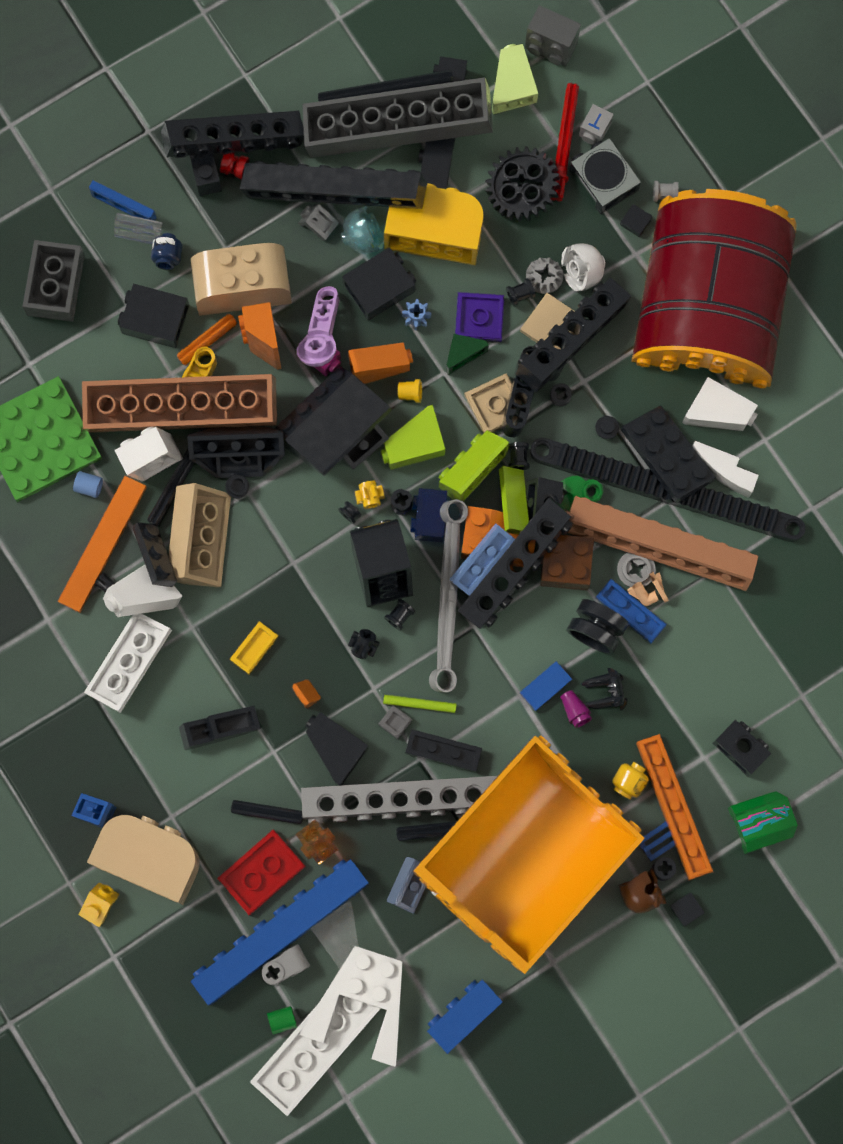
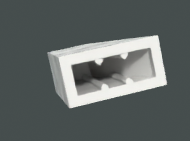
[682,377,758,431]
[103,565,182,617]

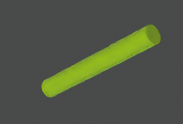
[383,694,456,713]

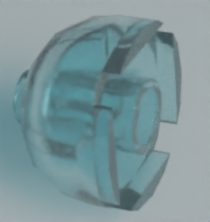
[341,206,383,254]

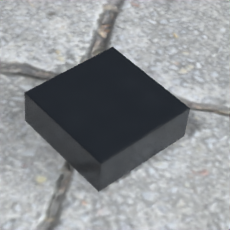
[620,204,652,237]
[670,892,705,927]

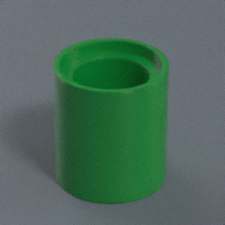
[267,1006,297,1035]

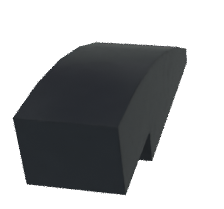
[179,706,261,751]

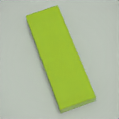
[499,466,529,535]

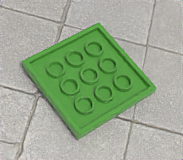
[0,376,102,502]

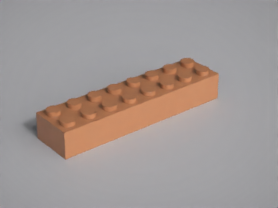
[82,374,277,432]

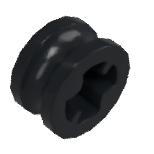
[550,383,572,407]
[338,501,362,524]

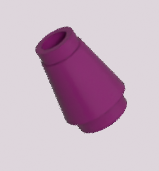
[560,690,592,728]

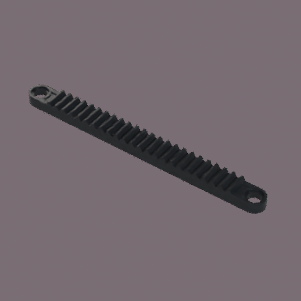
[530,438,806,542]

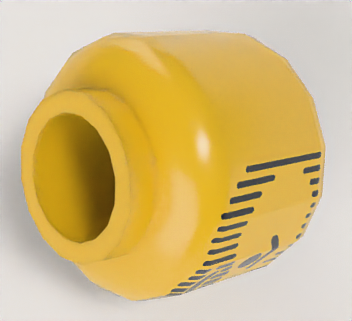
[612,761,649,799]

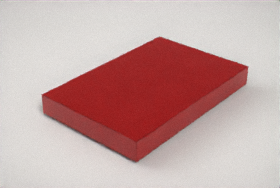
[217,829,306,916]

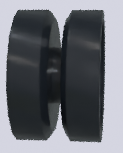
[566,599,629,655]

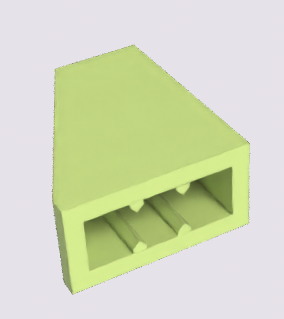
[492,44,538,114]

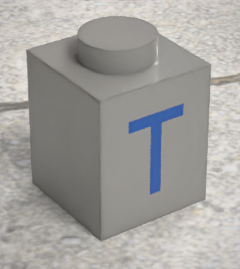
[579,104,614,144]

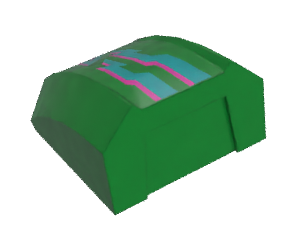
[728,791,798,854]

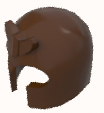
[618,868,666,914]

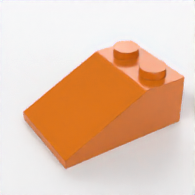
[461,506,536,567]

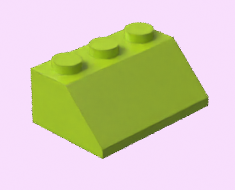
[439,430,509,502]

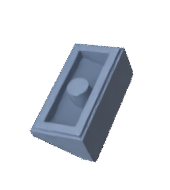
[387,857,426,914]

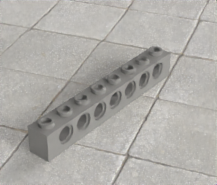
[301,776,497,824]

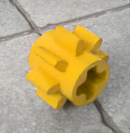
[355,481,385,509]

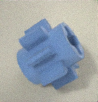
[402,299,431,330]

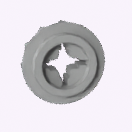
[526,257,563,294]
[617,553,656,587]

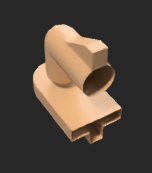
[627,572,669,606]

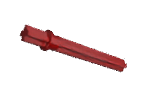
[551,83,579,202]

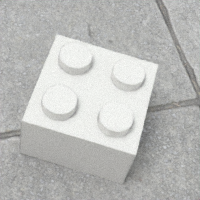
[115,427,183,482]

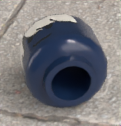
[151,233,183,270]

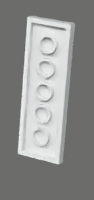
[250,995,381,1116]

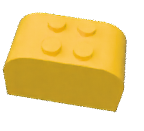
[384,183,483,265]

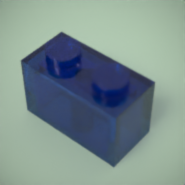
[410,488,448,542]

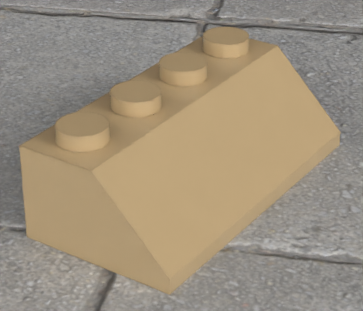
[168,483,231,587]

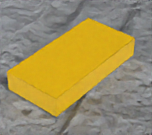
[230,621,279,675]

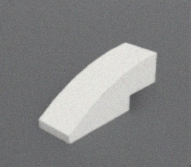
[693,441,759,498]

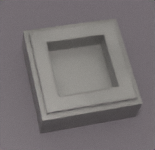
[378,705,412,740]

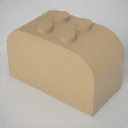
[191,243,292,316]
[87,815,200,905]

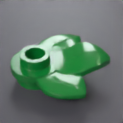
[561,476,603,511]

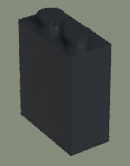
[342,247,416,321]
[118,283,190,348]

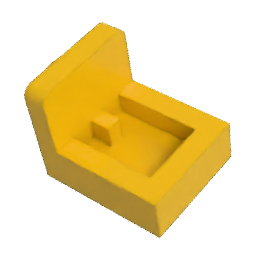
[78,883,119,927]

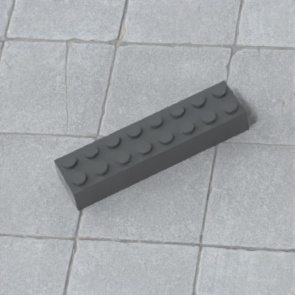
[302,77,493,158]

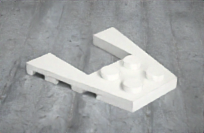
[300,946,402,1067]

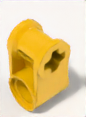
[182,347,217,378]

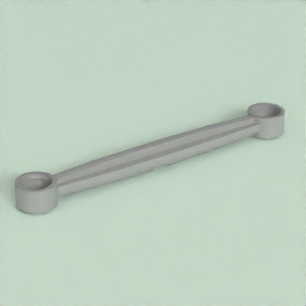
[429,499,468,692]

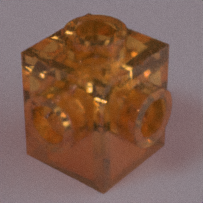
[296,820,338,865]

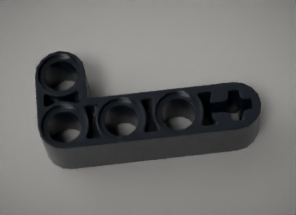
[502,346,564,438]

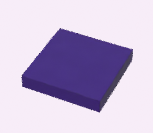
[455,292,504,342]

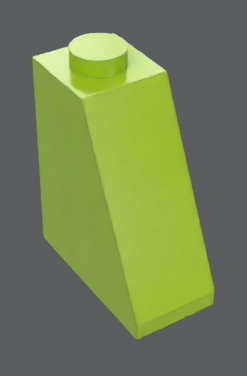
[381,405,445,470]

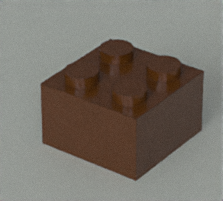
[540,533,594,591]

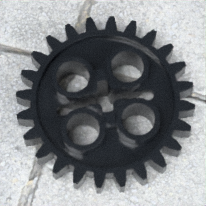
[485,146,561,222]

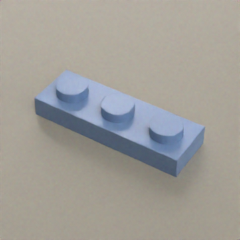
[450,524,515,596]

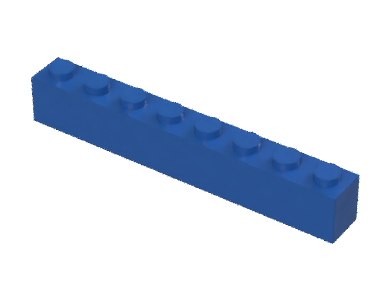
[191,859,369,1006]

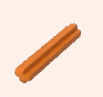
[177,313,237,365]

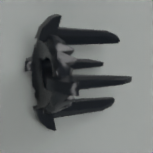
[581,668,627,711]

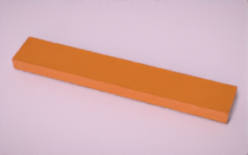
[58,476,147,613]
[636,734,713,880]

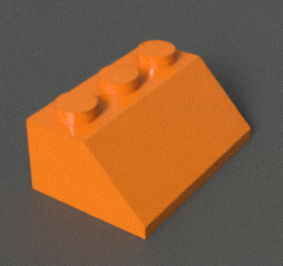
[238,302,281,369]

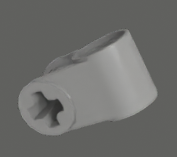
[262,944,310,985]

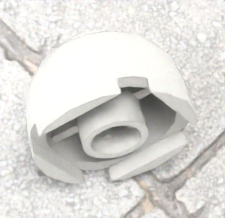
[561,243,605,291]

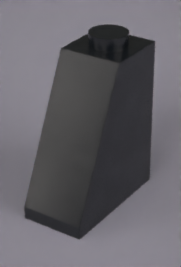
[305,712,368,786]

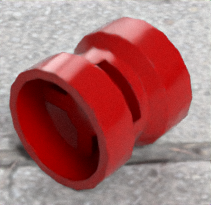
[220,152,250,179]

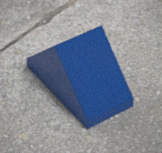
[72,793,117,828]

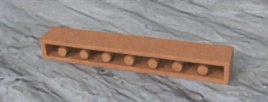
[567,496,758,591]

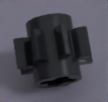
[348,629,380,659]

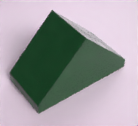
[446,334,489,375]

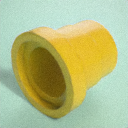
[398,379,422,403]

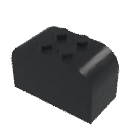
[349,519,413,607]

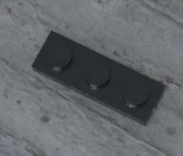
[132,522,177,587]
[405,729,482,773]

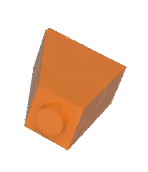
[348,343,413,384]

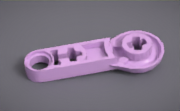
[297,286,339,367]

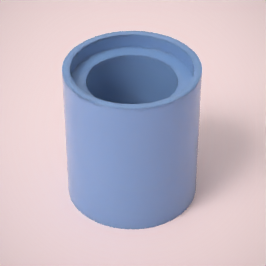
[73,471,103,498]

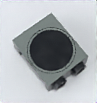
[569,138,641,215]

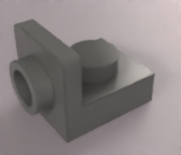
[298,204,339,241]

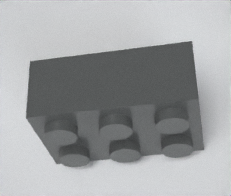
[22,240,85,322]

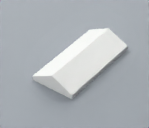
[84,614,172,713]

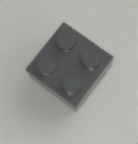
[525,5,581,67]

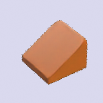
[292,680,321,709]

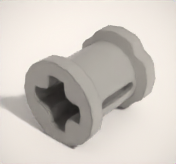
[653,181,679,202]

